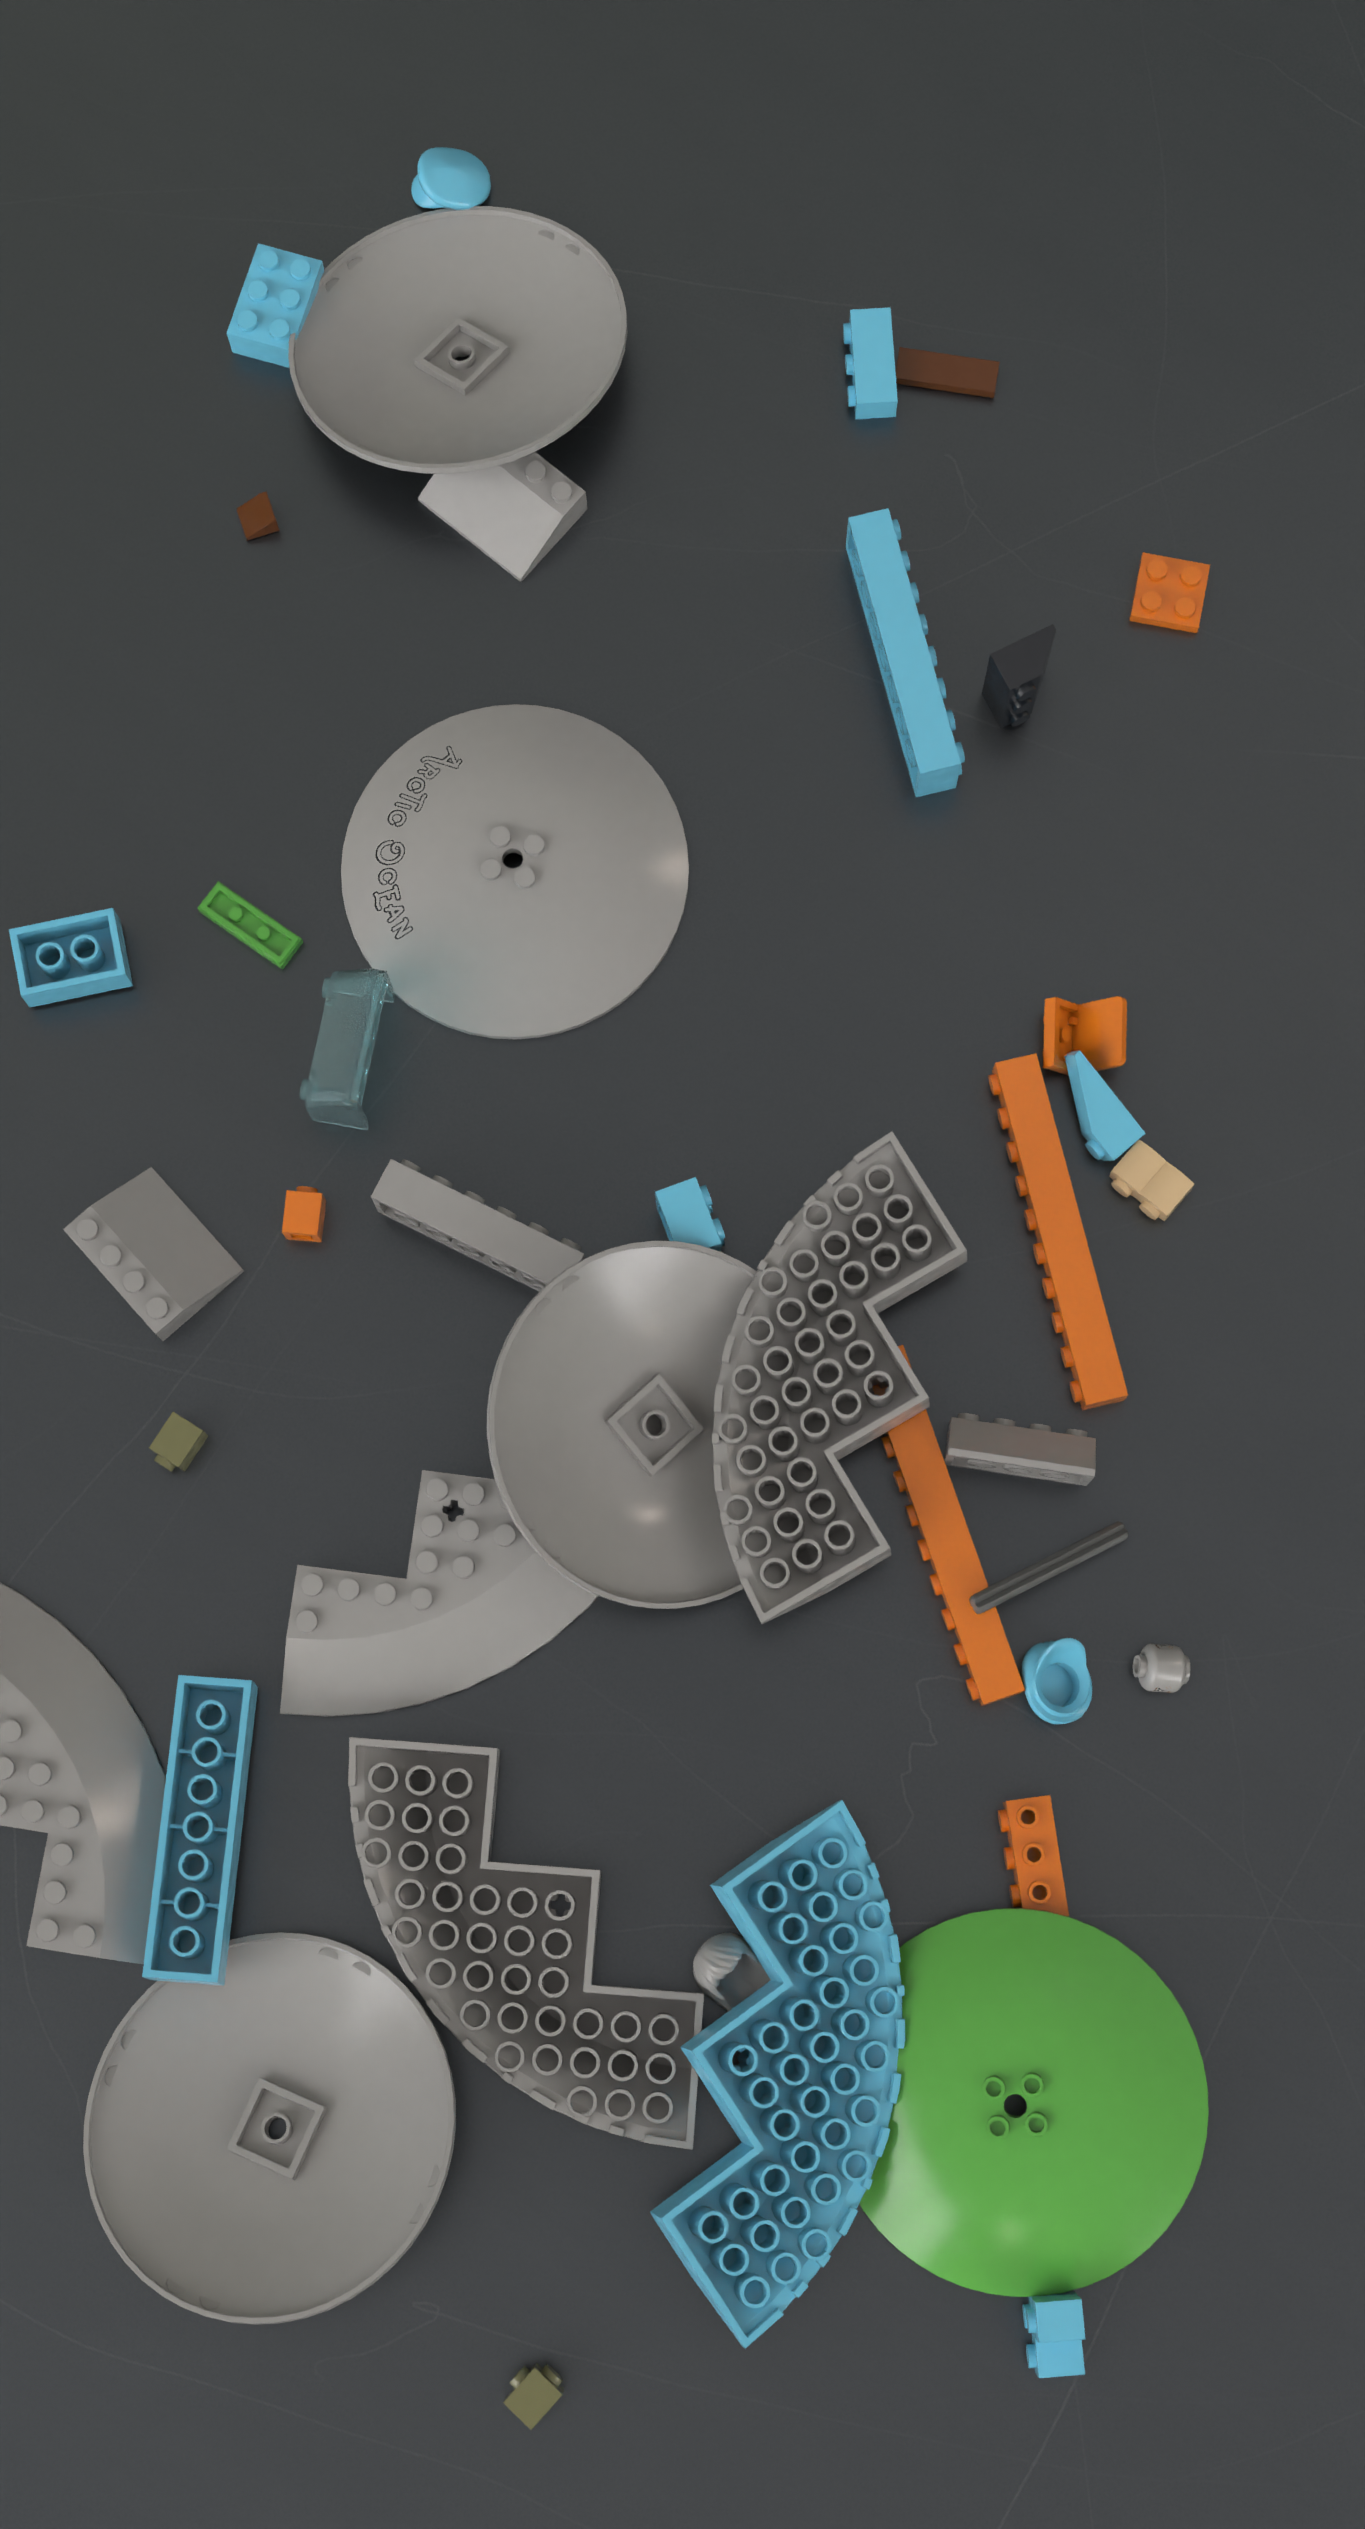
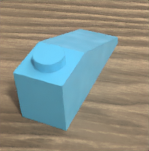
[1064,1050,1146,1161]

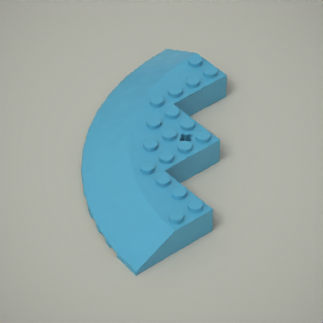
[650,1800,905,2349]

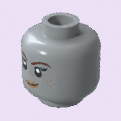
[1133,1643,1191,1693]

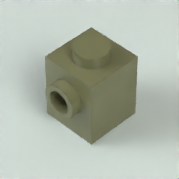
[503,2362,564,2430]

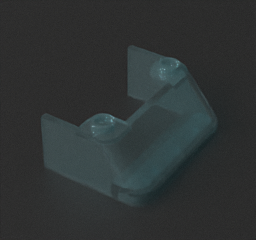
[300,968,396,1130]

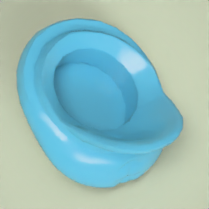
[411,147,491,210]
[1022,1638,1092,1725]

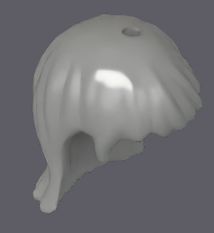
[693,1933,770,2012]

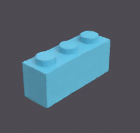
[843,307,898,419]

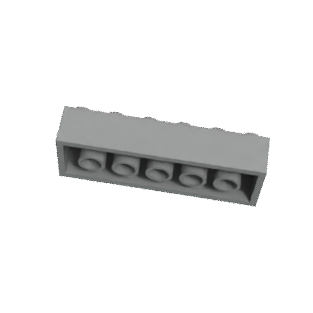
[371,1159,585,1292]

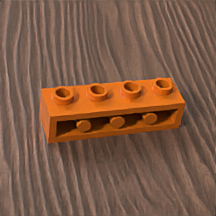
[998,1795,1069,1916]

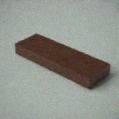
[895,347,1000,398]

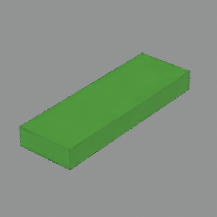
[197,881,303,970]

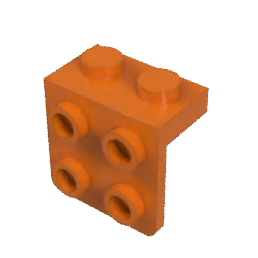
[1043,996,1127,1076]

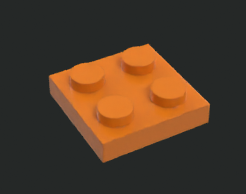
[1129,552,1210,633]

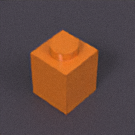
[282,1186,326,1242]

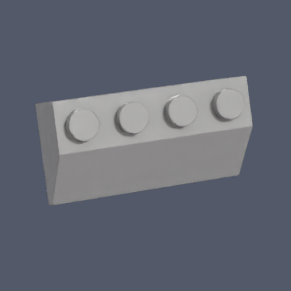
[944,1413,1096,1486]

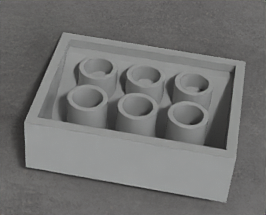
[418,452,587,582]
[63,1167,244,1341]

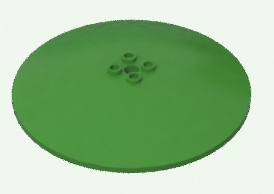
[859,1908,1209,2297]

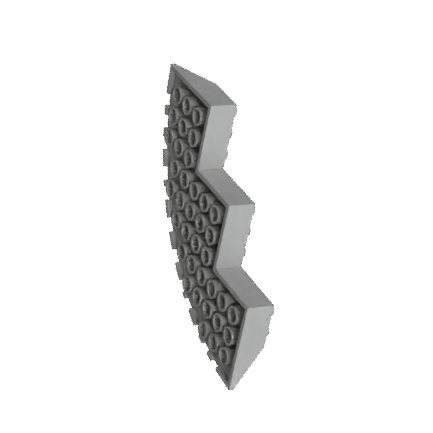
[712,1131,967,1624]
[280,1415,662,1717]
[0,1582,166,1964]
[348,1737,704,2150]

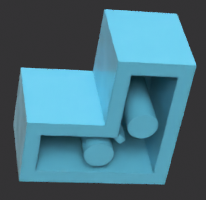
[1022,2290,1085,2378]

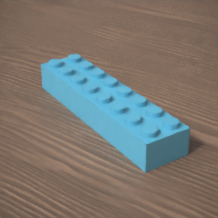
[845,508,965,797]
[142,1675,258,1986]

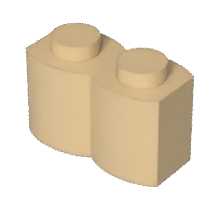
[1109,1140,1194,1221]

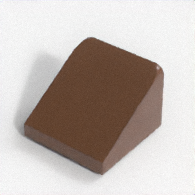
[237,491,279,541]

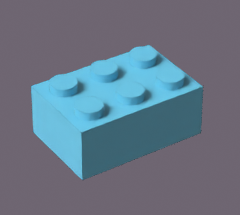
[227,243,324,368]
[9,908,133,1008]

